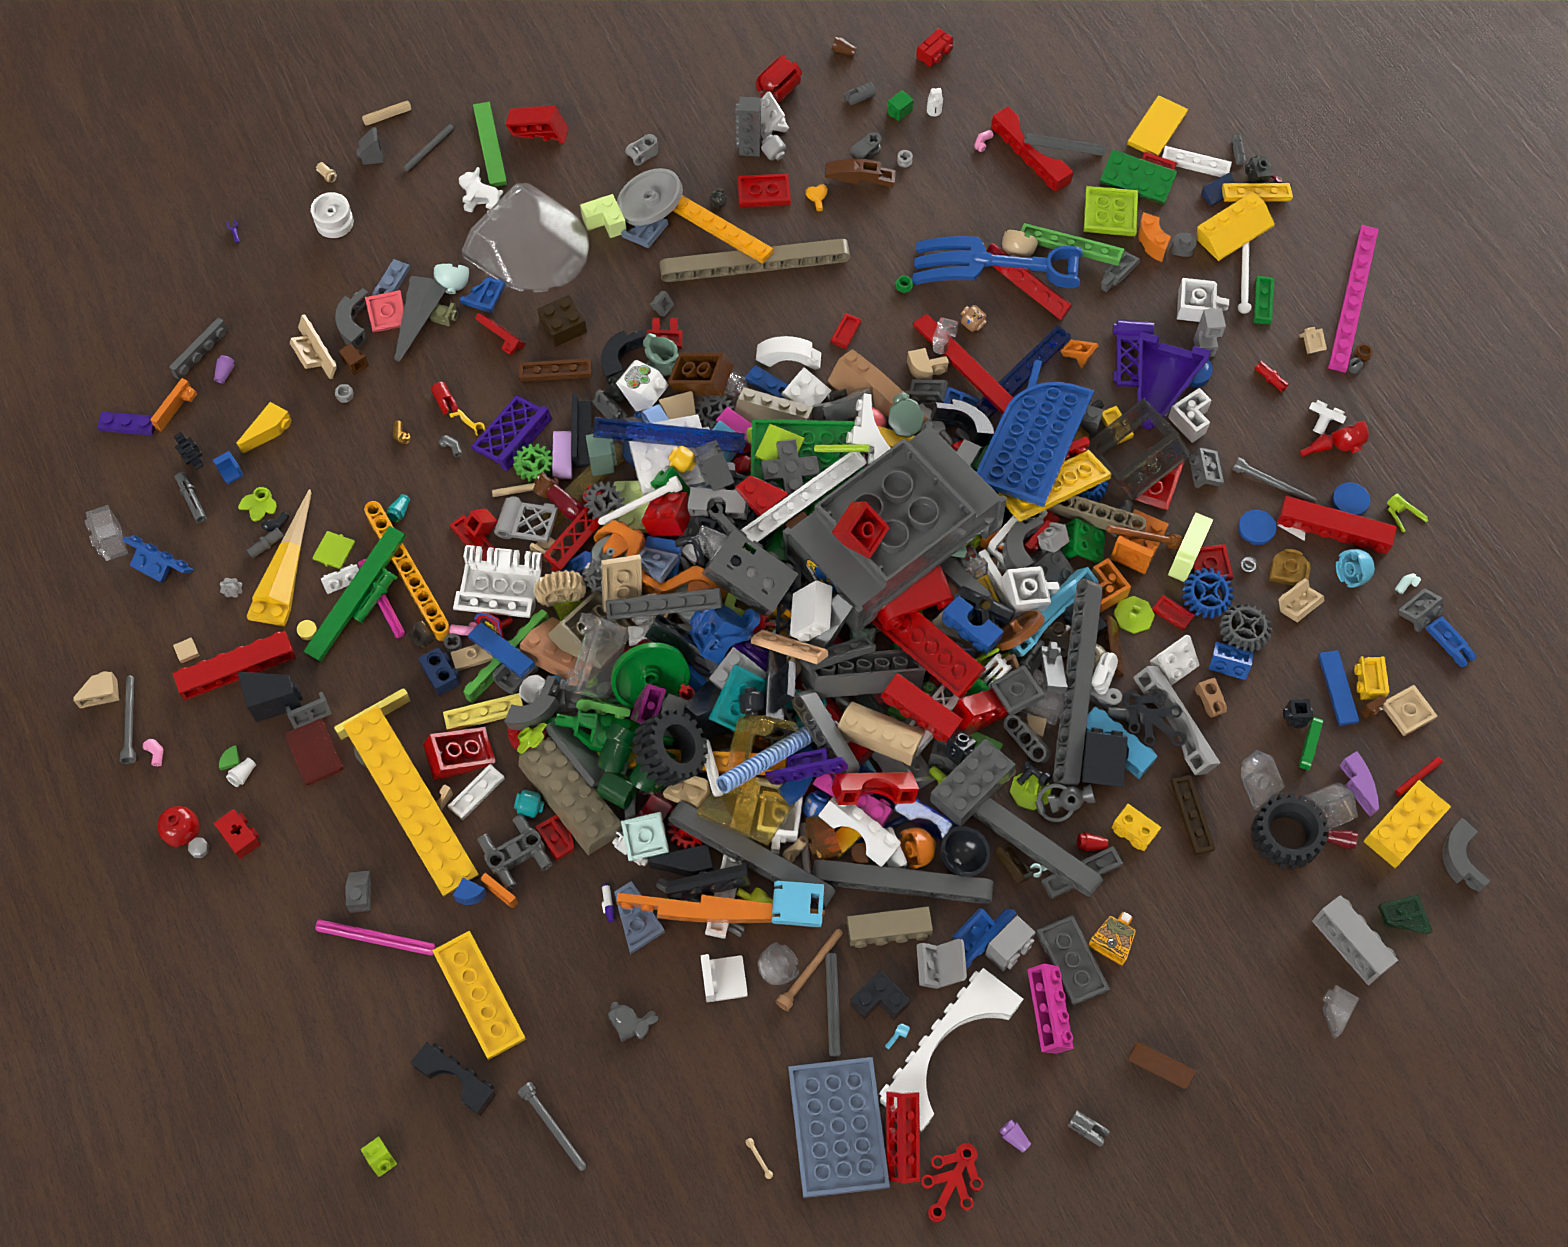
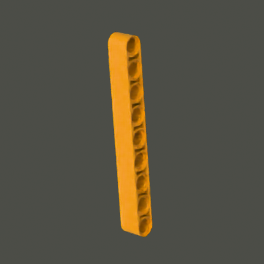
[364,501,450,641]

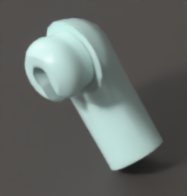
[1395,573,1421,594]

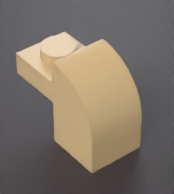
[907,348,948,380]

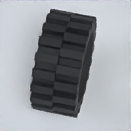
[632,709,708,787]
[1251,793,1329,870]

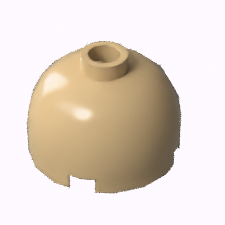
[1002,230,1038,258]

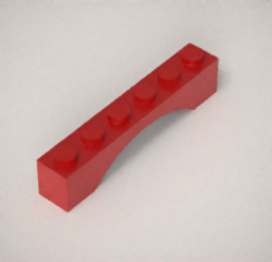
[991,106,1073,192]

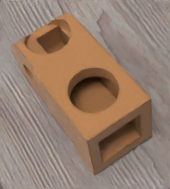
[1194,677,1227,718]

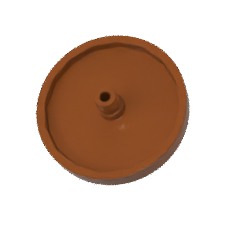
[996,610,1045,651]

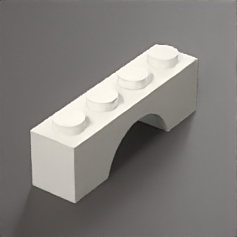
[818,796,901,867]

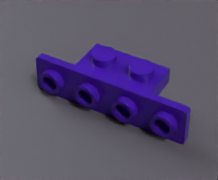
[765,748,848,785]

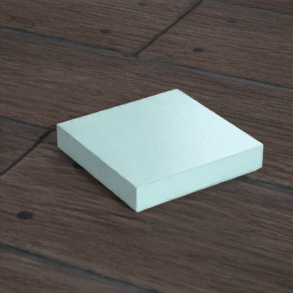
[621,812,669,861]

